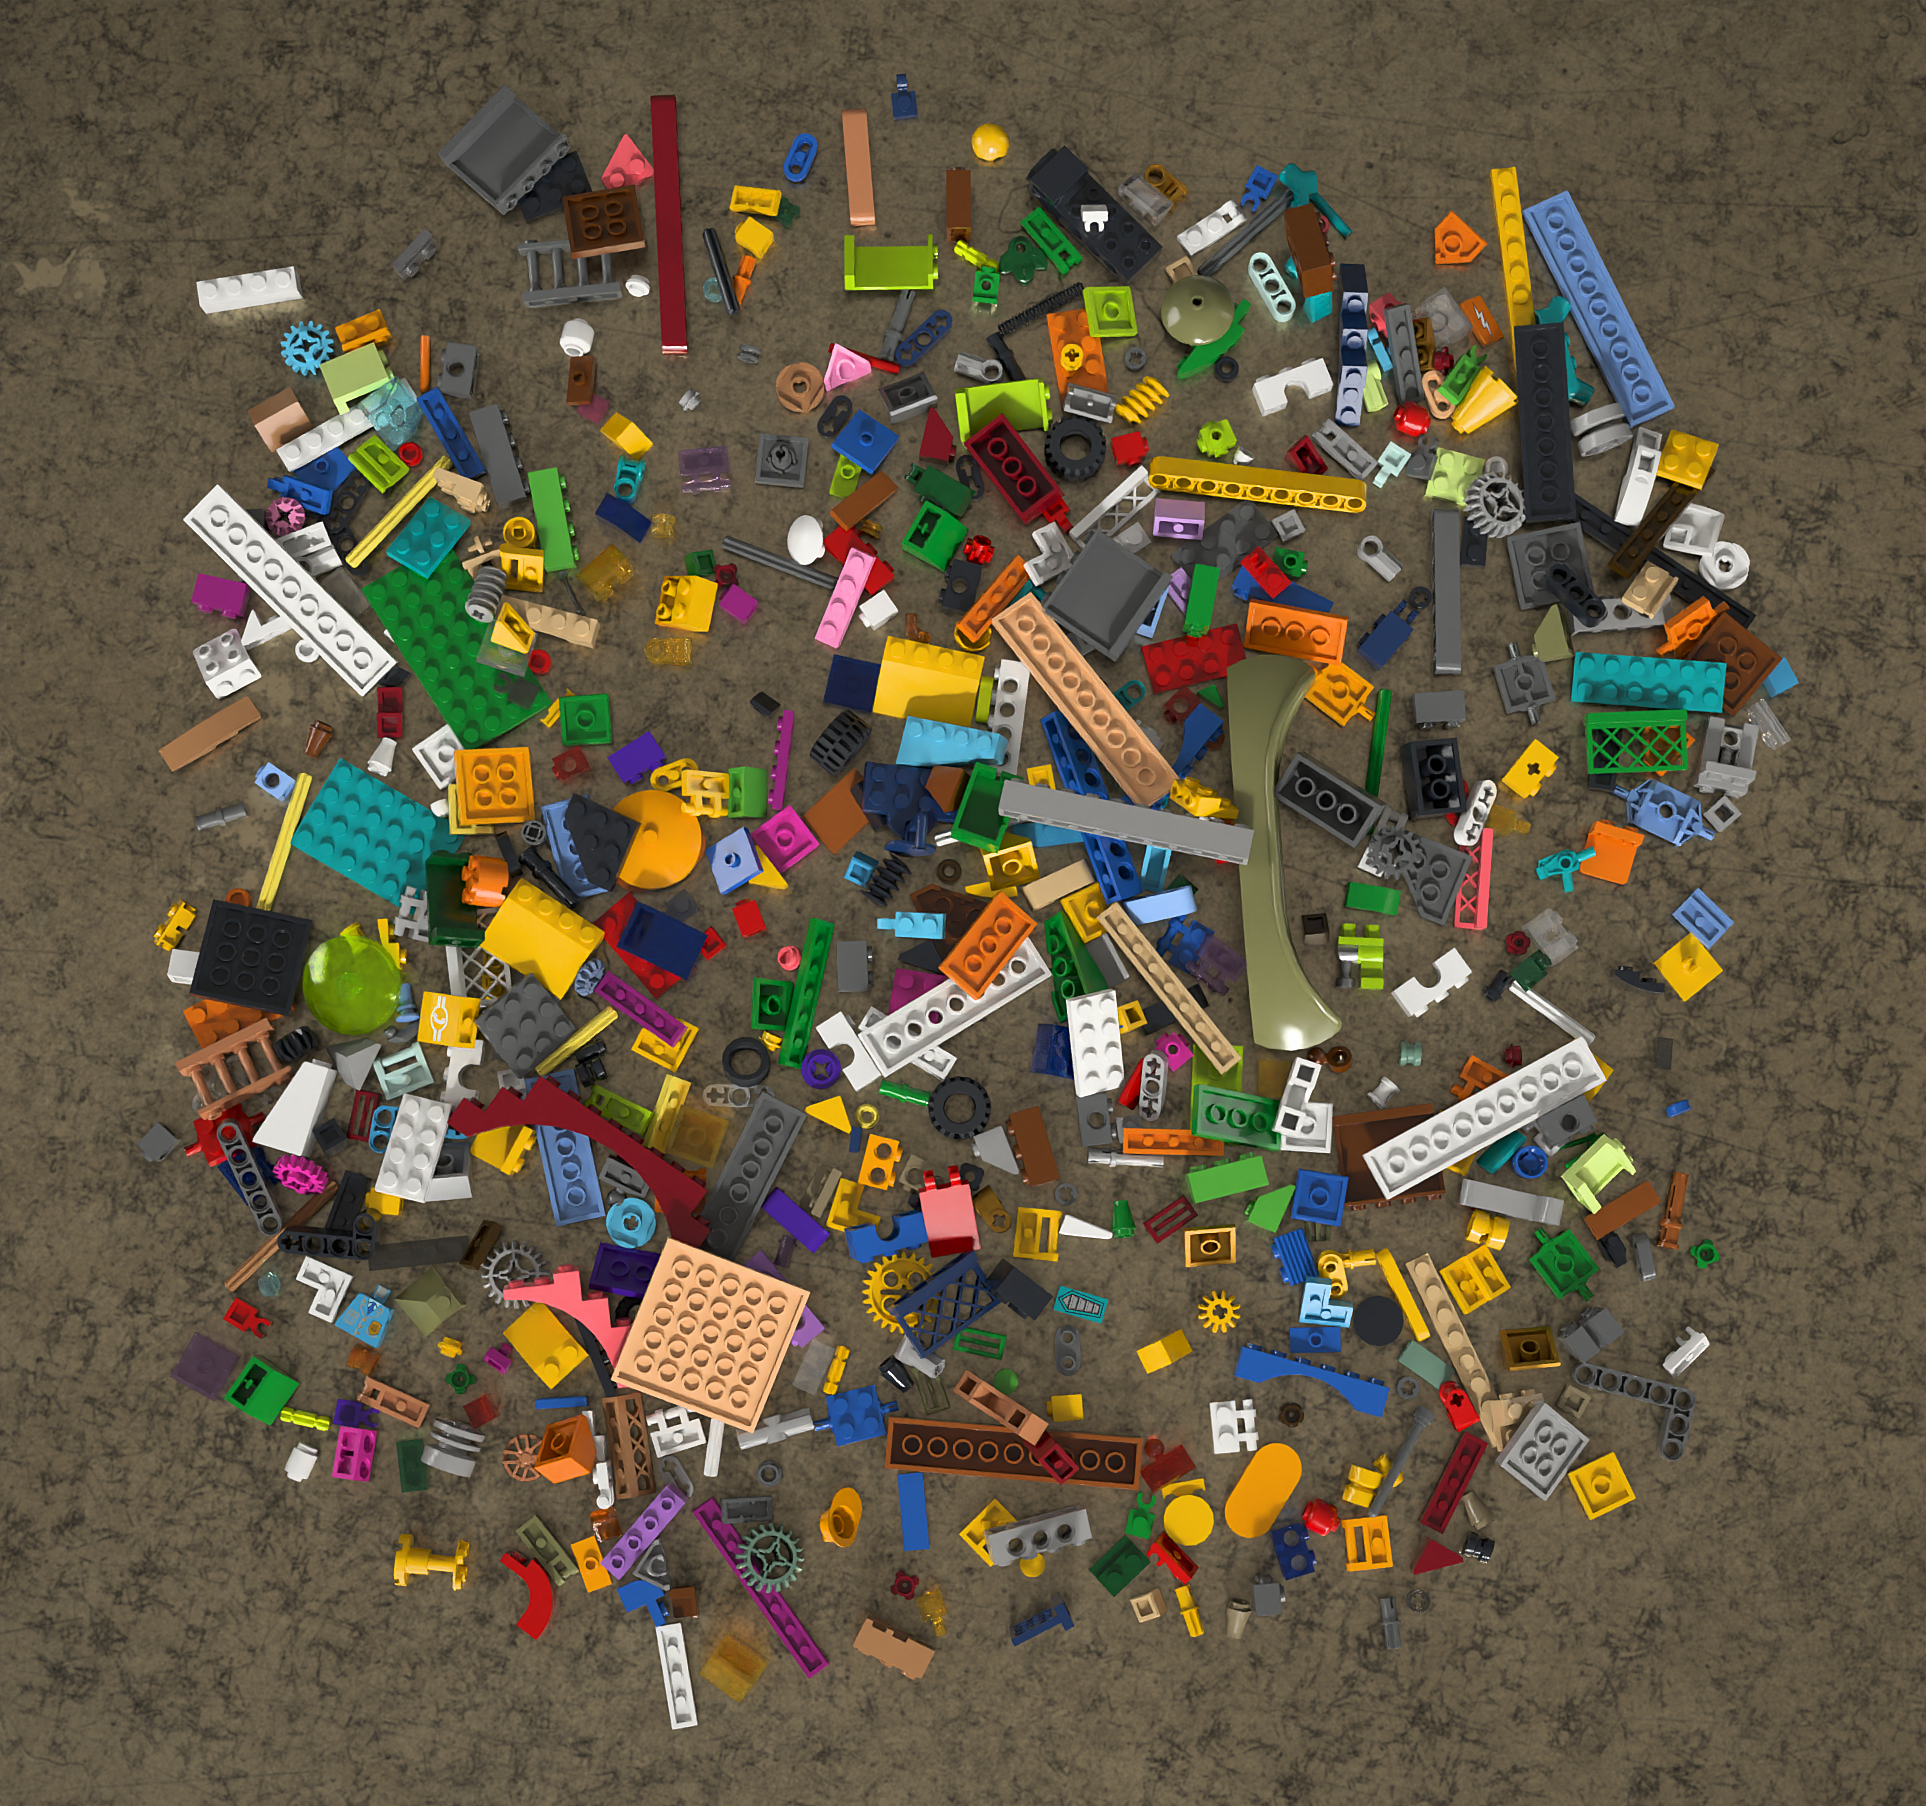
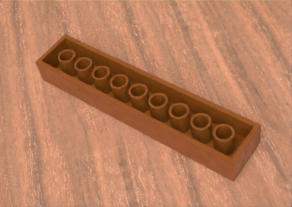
[885,1416,1143,1490]

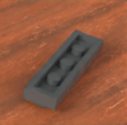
[1383,303,1425,406]

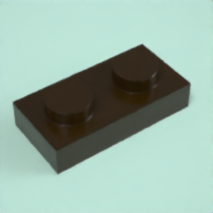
[459,1220,502,1271]

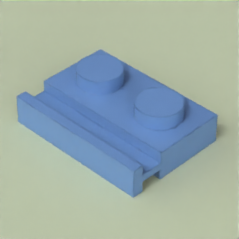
[1672,888,1735,949]

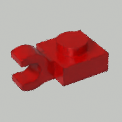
[1043,498,1074,535]

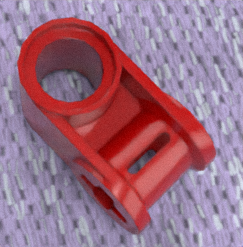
[1439,1381,1480,1432]

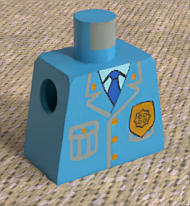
[334,1284,394,1348]

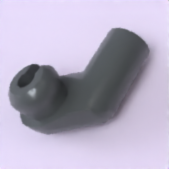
[384,1020,419,1043]

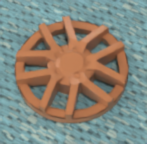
[503,1434,542,1482]

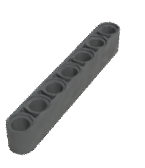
[1431,506,1461,674]

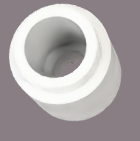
[284,1442,318,1482]

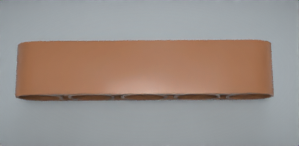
[842,108,875,227]

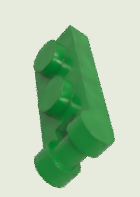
[1020,207,1083,275]

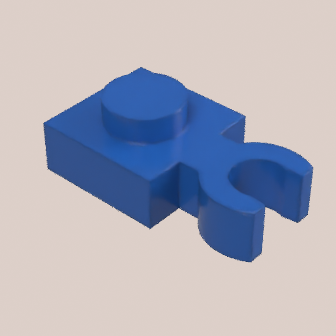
[1241,165,1278,212]

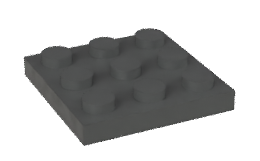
[1506,522,1595,610]
[473,973,577,1079]

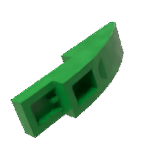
[1177,298,1251,379]

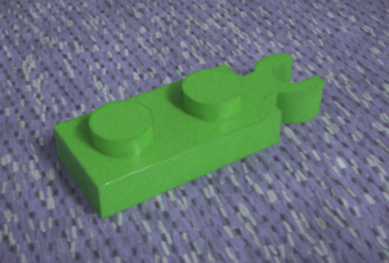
[1437,345,1487,406]

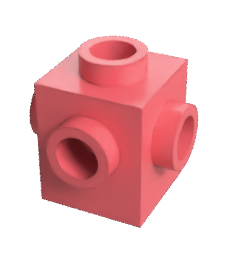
[1369,292,1403,338]

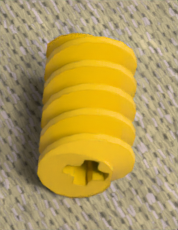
[1114,376,1169,428]

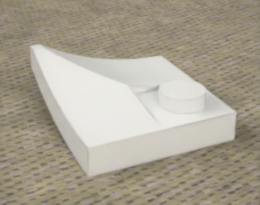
[1663,503,1725,557]

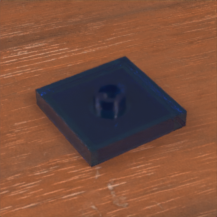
[823,654,881,714]

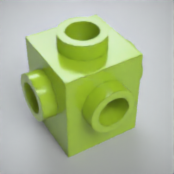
[1196,419,1237,458]

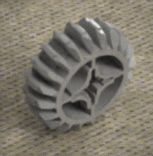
[1463,471,1526,538]
[481,1240,550,1309]

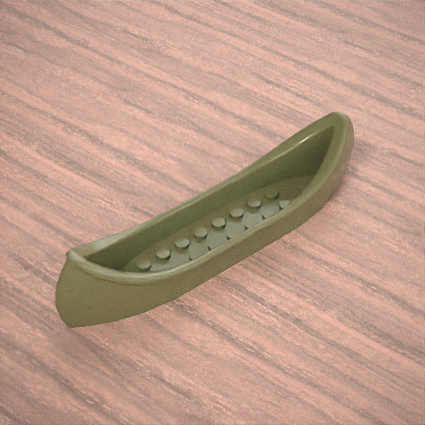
[1227,655,1342,1051]

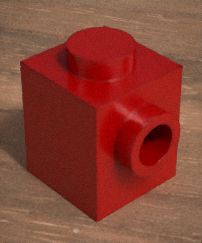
[1110,431,1149,467]

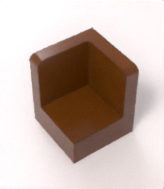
[669,1584,700,1618]

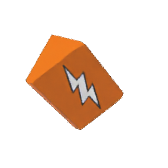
[1458,295,1505,349]

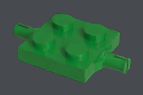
[1528,1227,1600,1302]

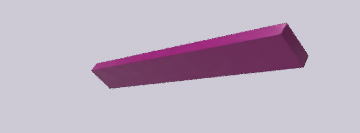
[692,1496,830,1679]

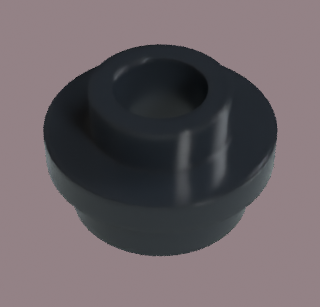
[1214,356,1239,381]

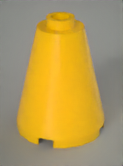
[1451,366,1518,434]

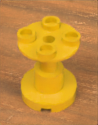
[394,1533,469,1591]

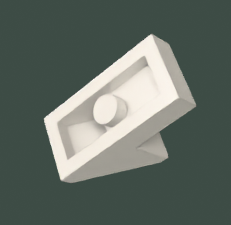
[241,609,292,650]

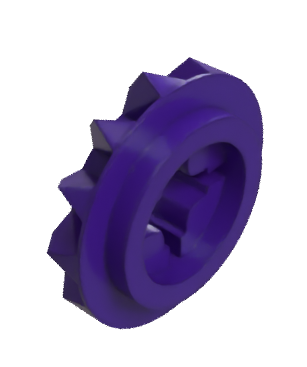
[801,1049,841,1089]

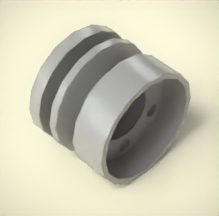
[420,1418,486,1477]

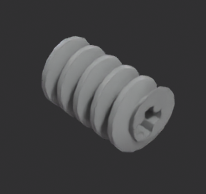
[465,566,507,623]

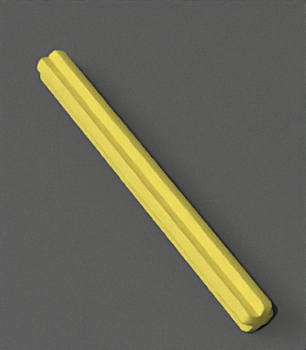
[345,455,454,568]
[256,772,312,911]

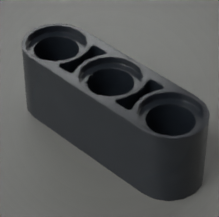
[1545,563,1606,628]
[1140,983,1210,1036]

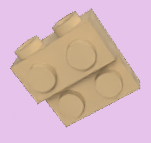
[433,467,491,513]
[1490,1389,1544,1451]

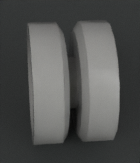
[1570,403,1633,457]

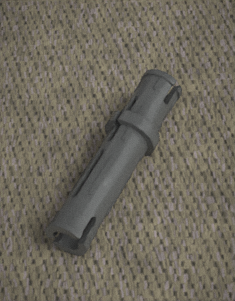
[878,289,916,362]

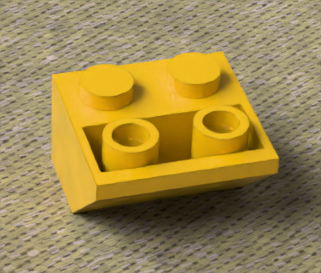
[655,576,718,632]

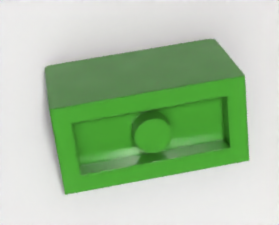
[728,766,767,819]

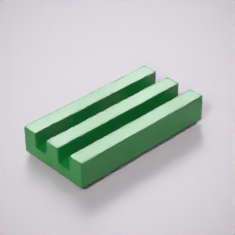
[952,1327,1007,1360]

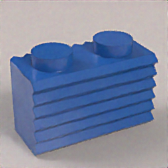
[1270,1228,1320,1286]

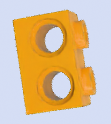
[858,1134,903,1190]

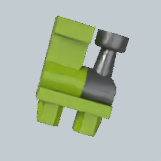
[1335,923,1384,990]

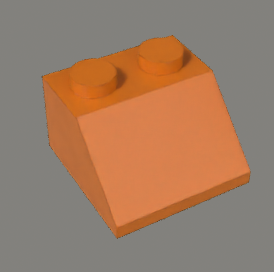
[534,1414,597,1484]

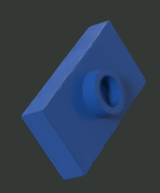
[1289,1327,1341,1353]

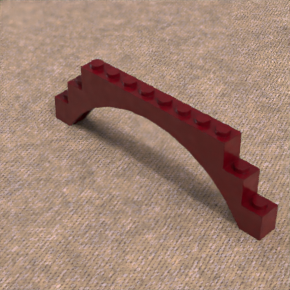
[446,1075,712,1248]

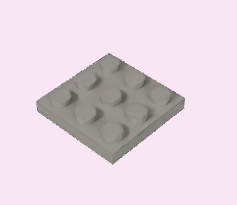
[1495,1399,1590,1501]

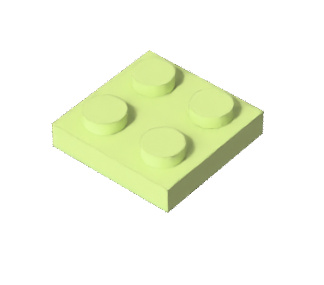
[1424,447,1485,507]

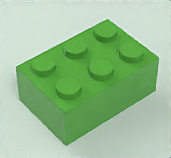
[1185,1152,1269,1204]

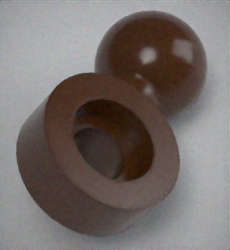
[1307,1046,1353,1073]

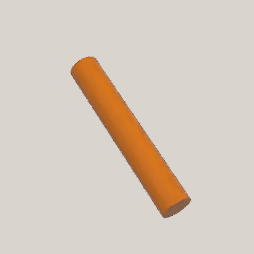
[420,335,430,394]

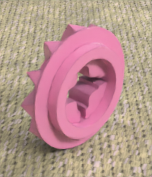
[265,497,305,536]

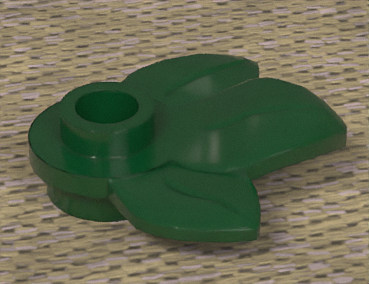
[999,236,1048,285]

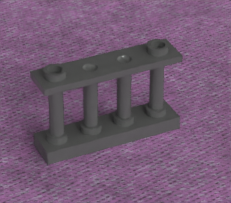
[517,239,623,308]

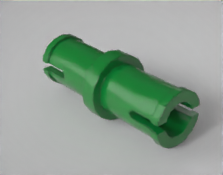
[878,1079,931,1107]

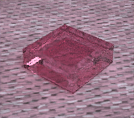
[576,393,610,425]

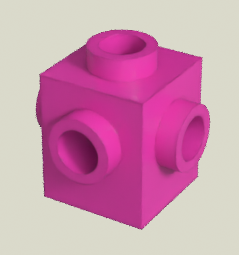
[1154,1032,1193,1072]

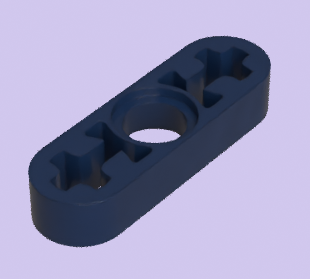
[895,310,952,368]

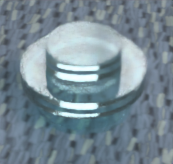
[258,1272,281,1297]

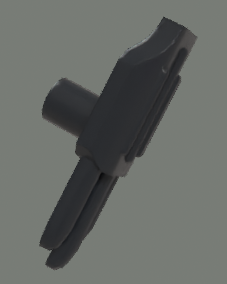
[1598,1231,1627,1268]

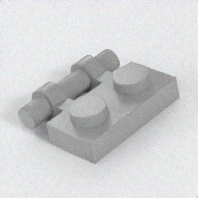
[393,885,428,942]

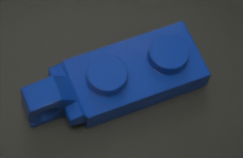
[267,475,333,515]

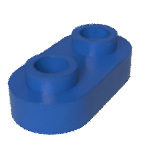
[783,133,818,182]

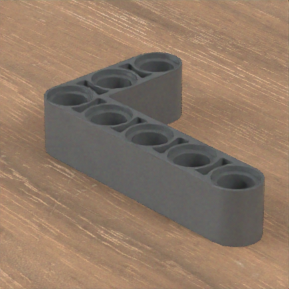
[1570,1362,1696,1461]

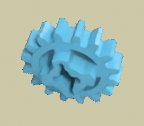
[281,321,335,375]

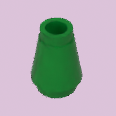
[1111,1200,1136,1238]

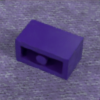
[607,731,667,786]

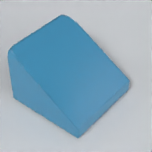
[844,851,879,888]

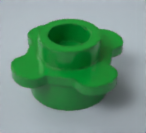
[1690,1239,1720,1269]
[445,1364,476,1394]

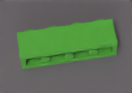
[528,467,580,573]

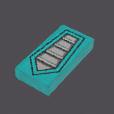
[1053,1285,1108,1324]

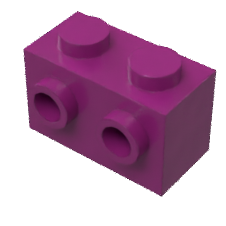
[191,573,252,619]

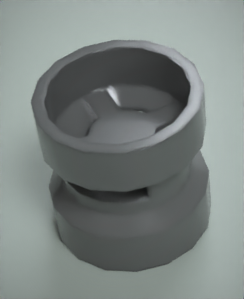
[521,820,548,848]

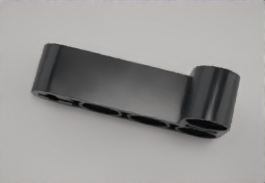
[277,1208,382,1260]

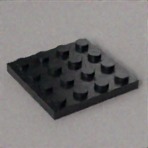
[189,899,313,1017]

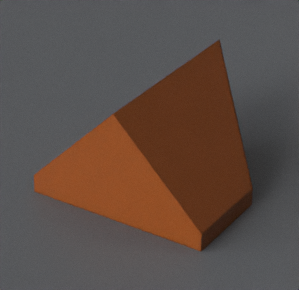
[924,765,971,813]

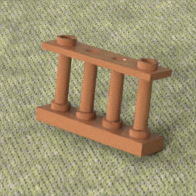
[175,1017,296,1120]

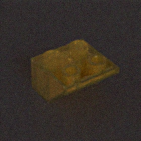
[575,544,634,602]
[698,1631,770,1703]

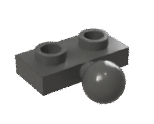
[598,1154,649,1207]

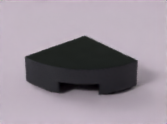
[377,665,411,687]
[907,1194,923,1214]

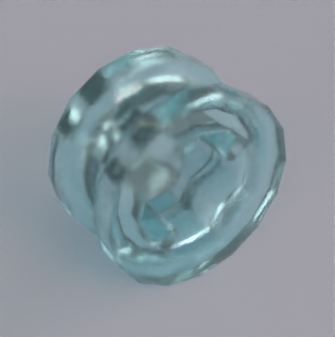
[703,277,722,302]

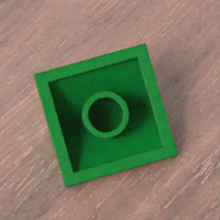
[751,978,794,1032]

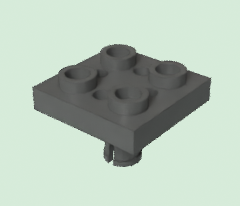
[755,433,809,488]

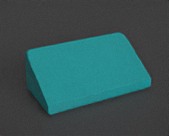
[1476,1130,1527,1175]

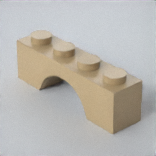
[495,595,601,649]

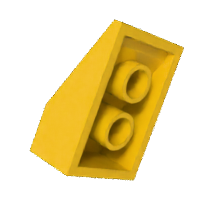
[503,1302,589,1389]

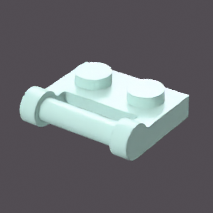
[373,1041,435,1101]

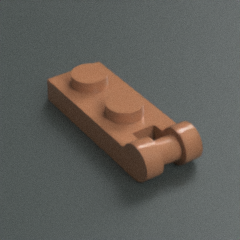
[356,1376,431,1428]

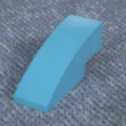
[1140,845,1172,892]

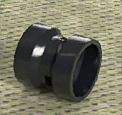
[575,1055,608,1088]
[1461,1531,1495,1564]

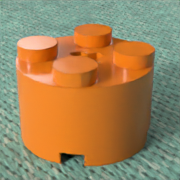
[461,855,508,908]

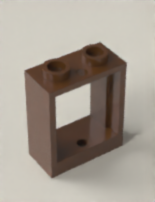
[946,167,971,242]

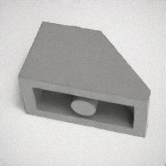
[970,1126,1020,1175]

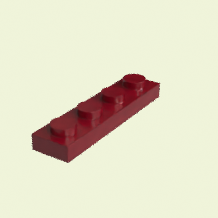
[1419,1431,1488,1534]

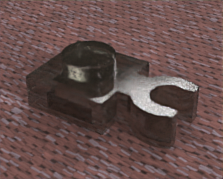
[493,673,541,711]

